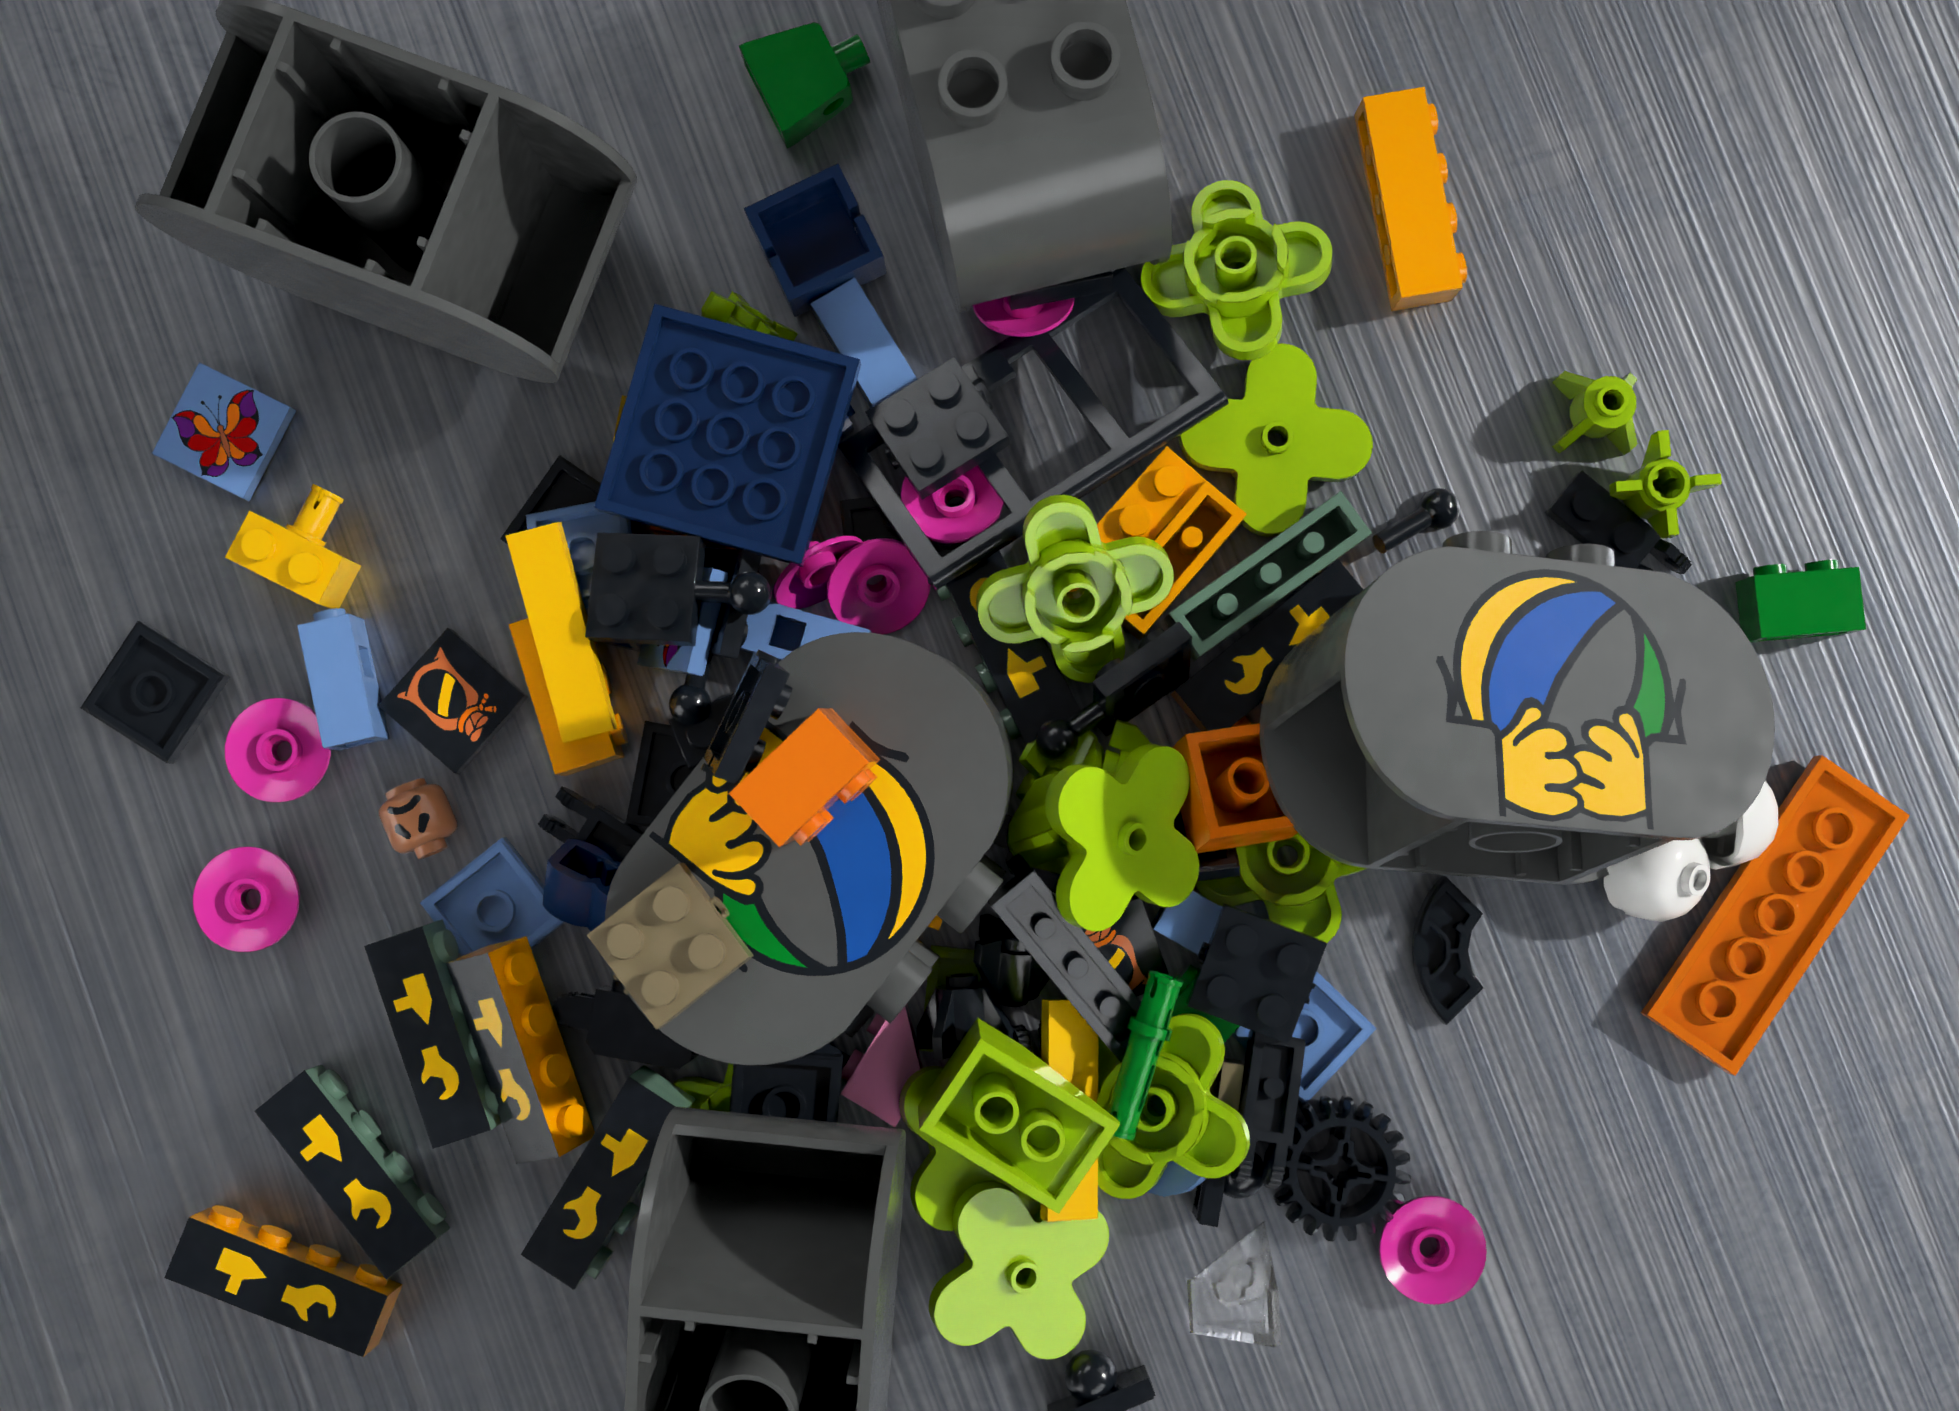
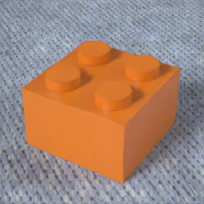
[729,708,880,847]
[1172,723,1298,854]

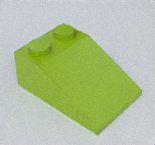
[918,1017,1120,1214]

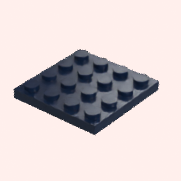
[594,303,861,567]

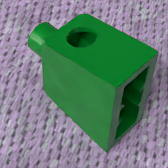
[739,22,870,149]

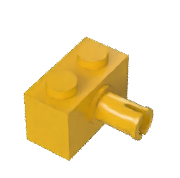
[225,484,361,609]

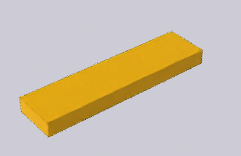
[506,522,618,743]
[1040,999,1099,1222]

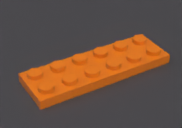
[1641,755,1910,1076]

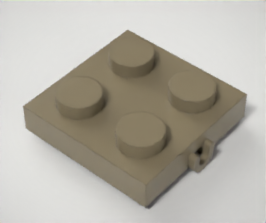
[587,863,754,1030]

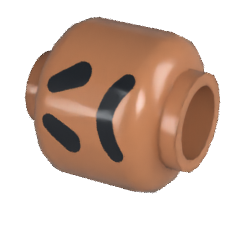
[379,778,458,860]

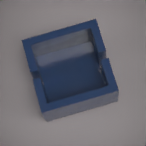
[744,163,887,317]

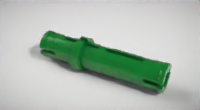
[1107,971,1183,1140]

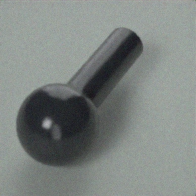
[1372,488,1460,554]

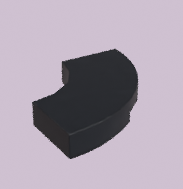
[1412,876,1483,1025]

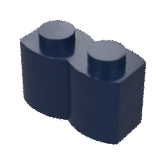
[542,839,621,932]

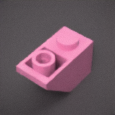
[841,1004,923,1127]

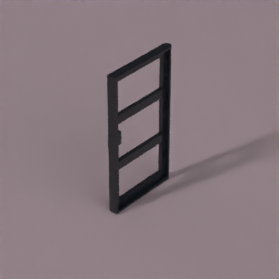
[838,268,1229,591]

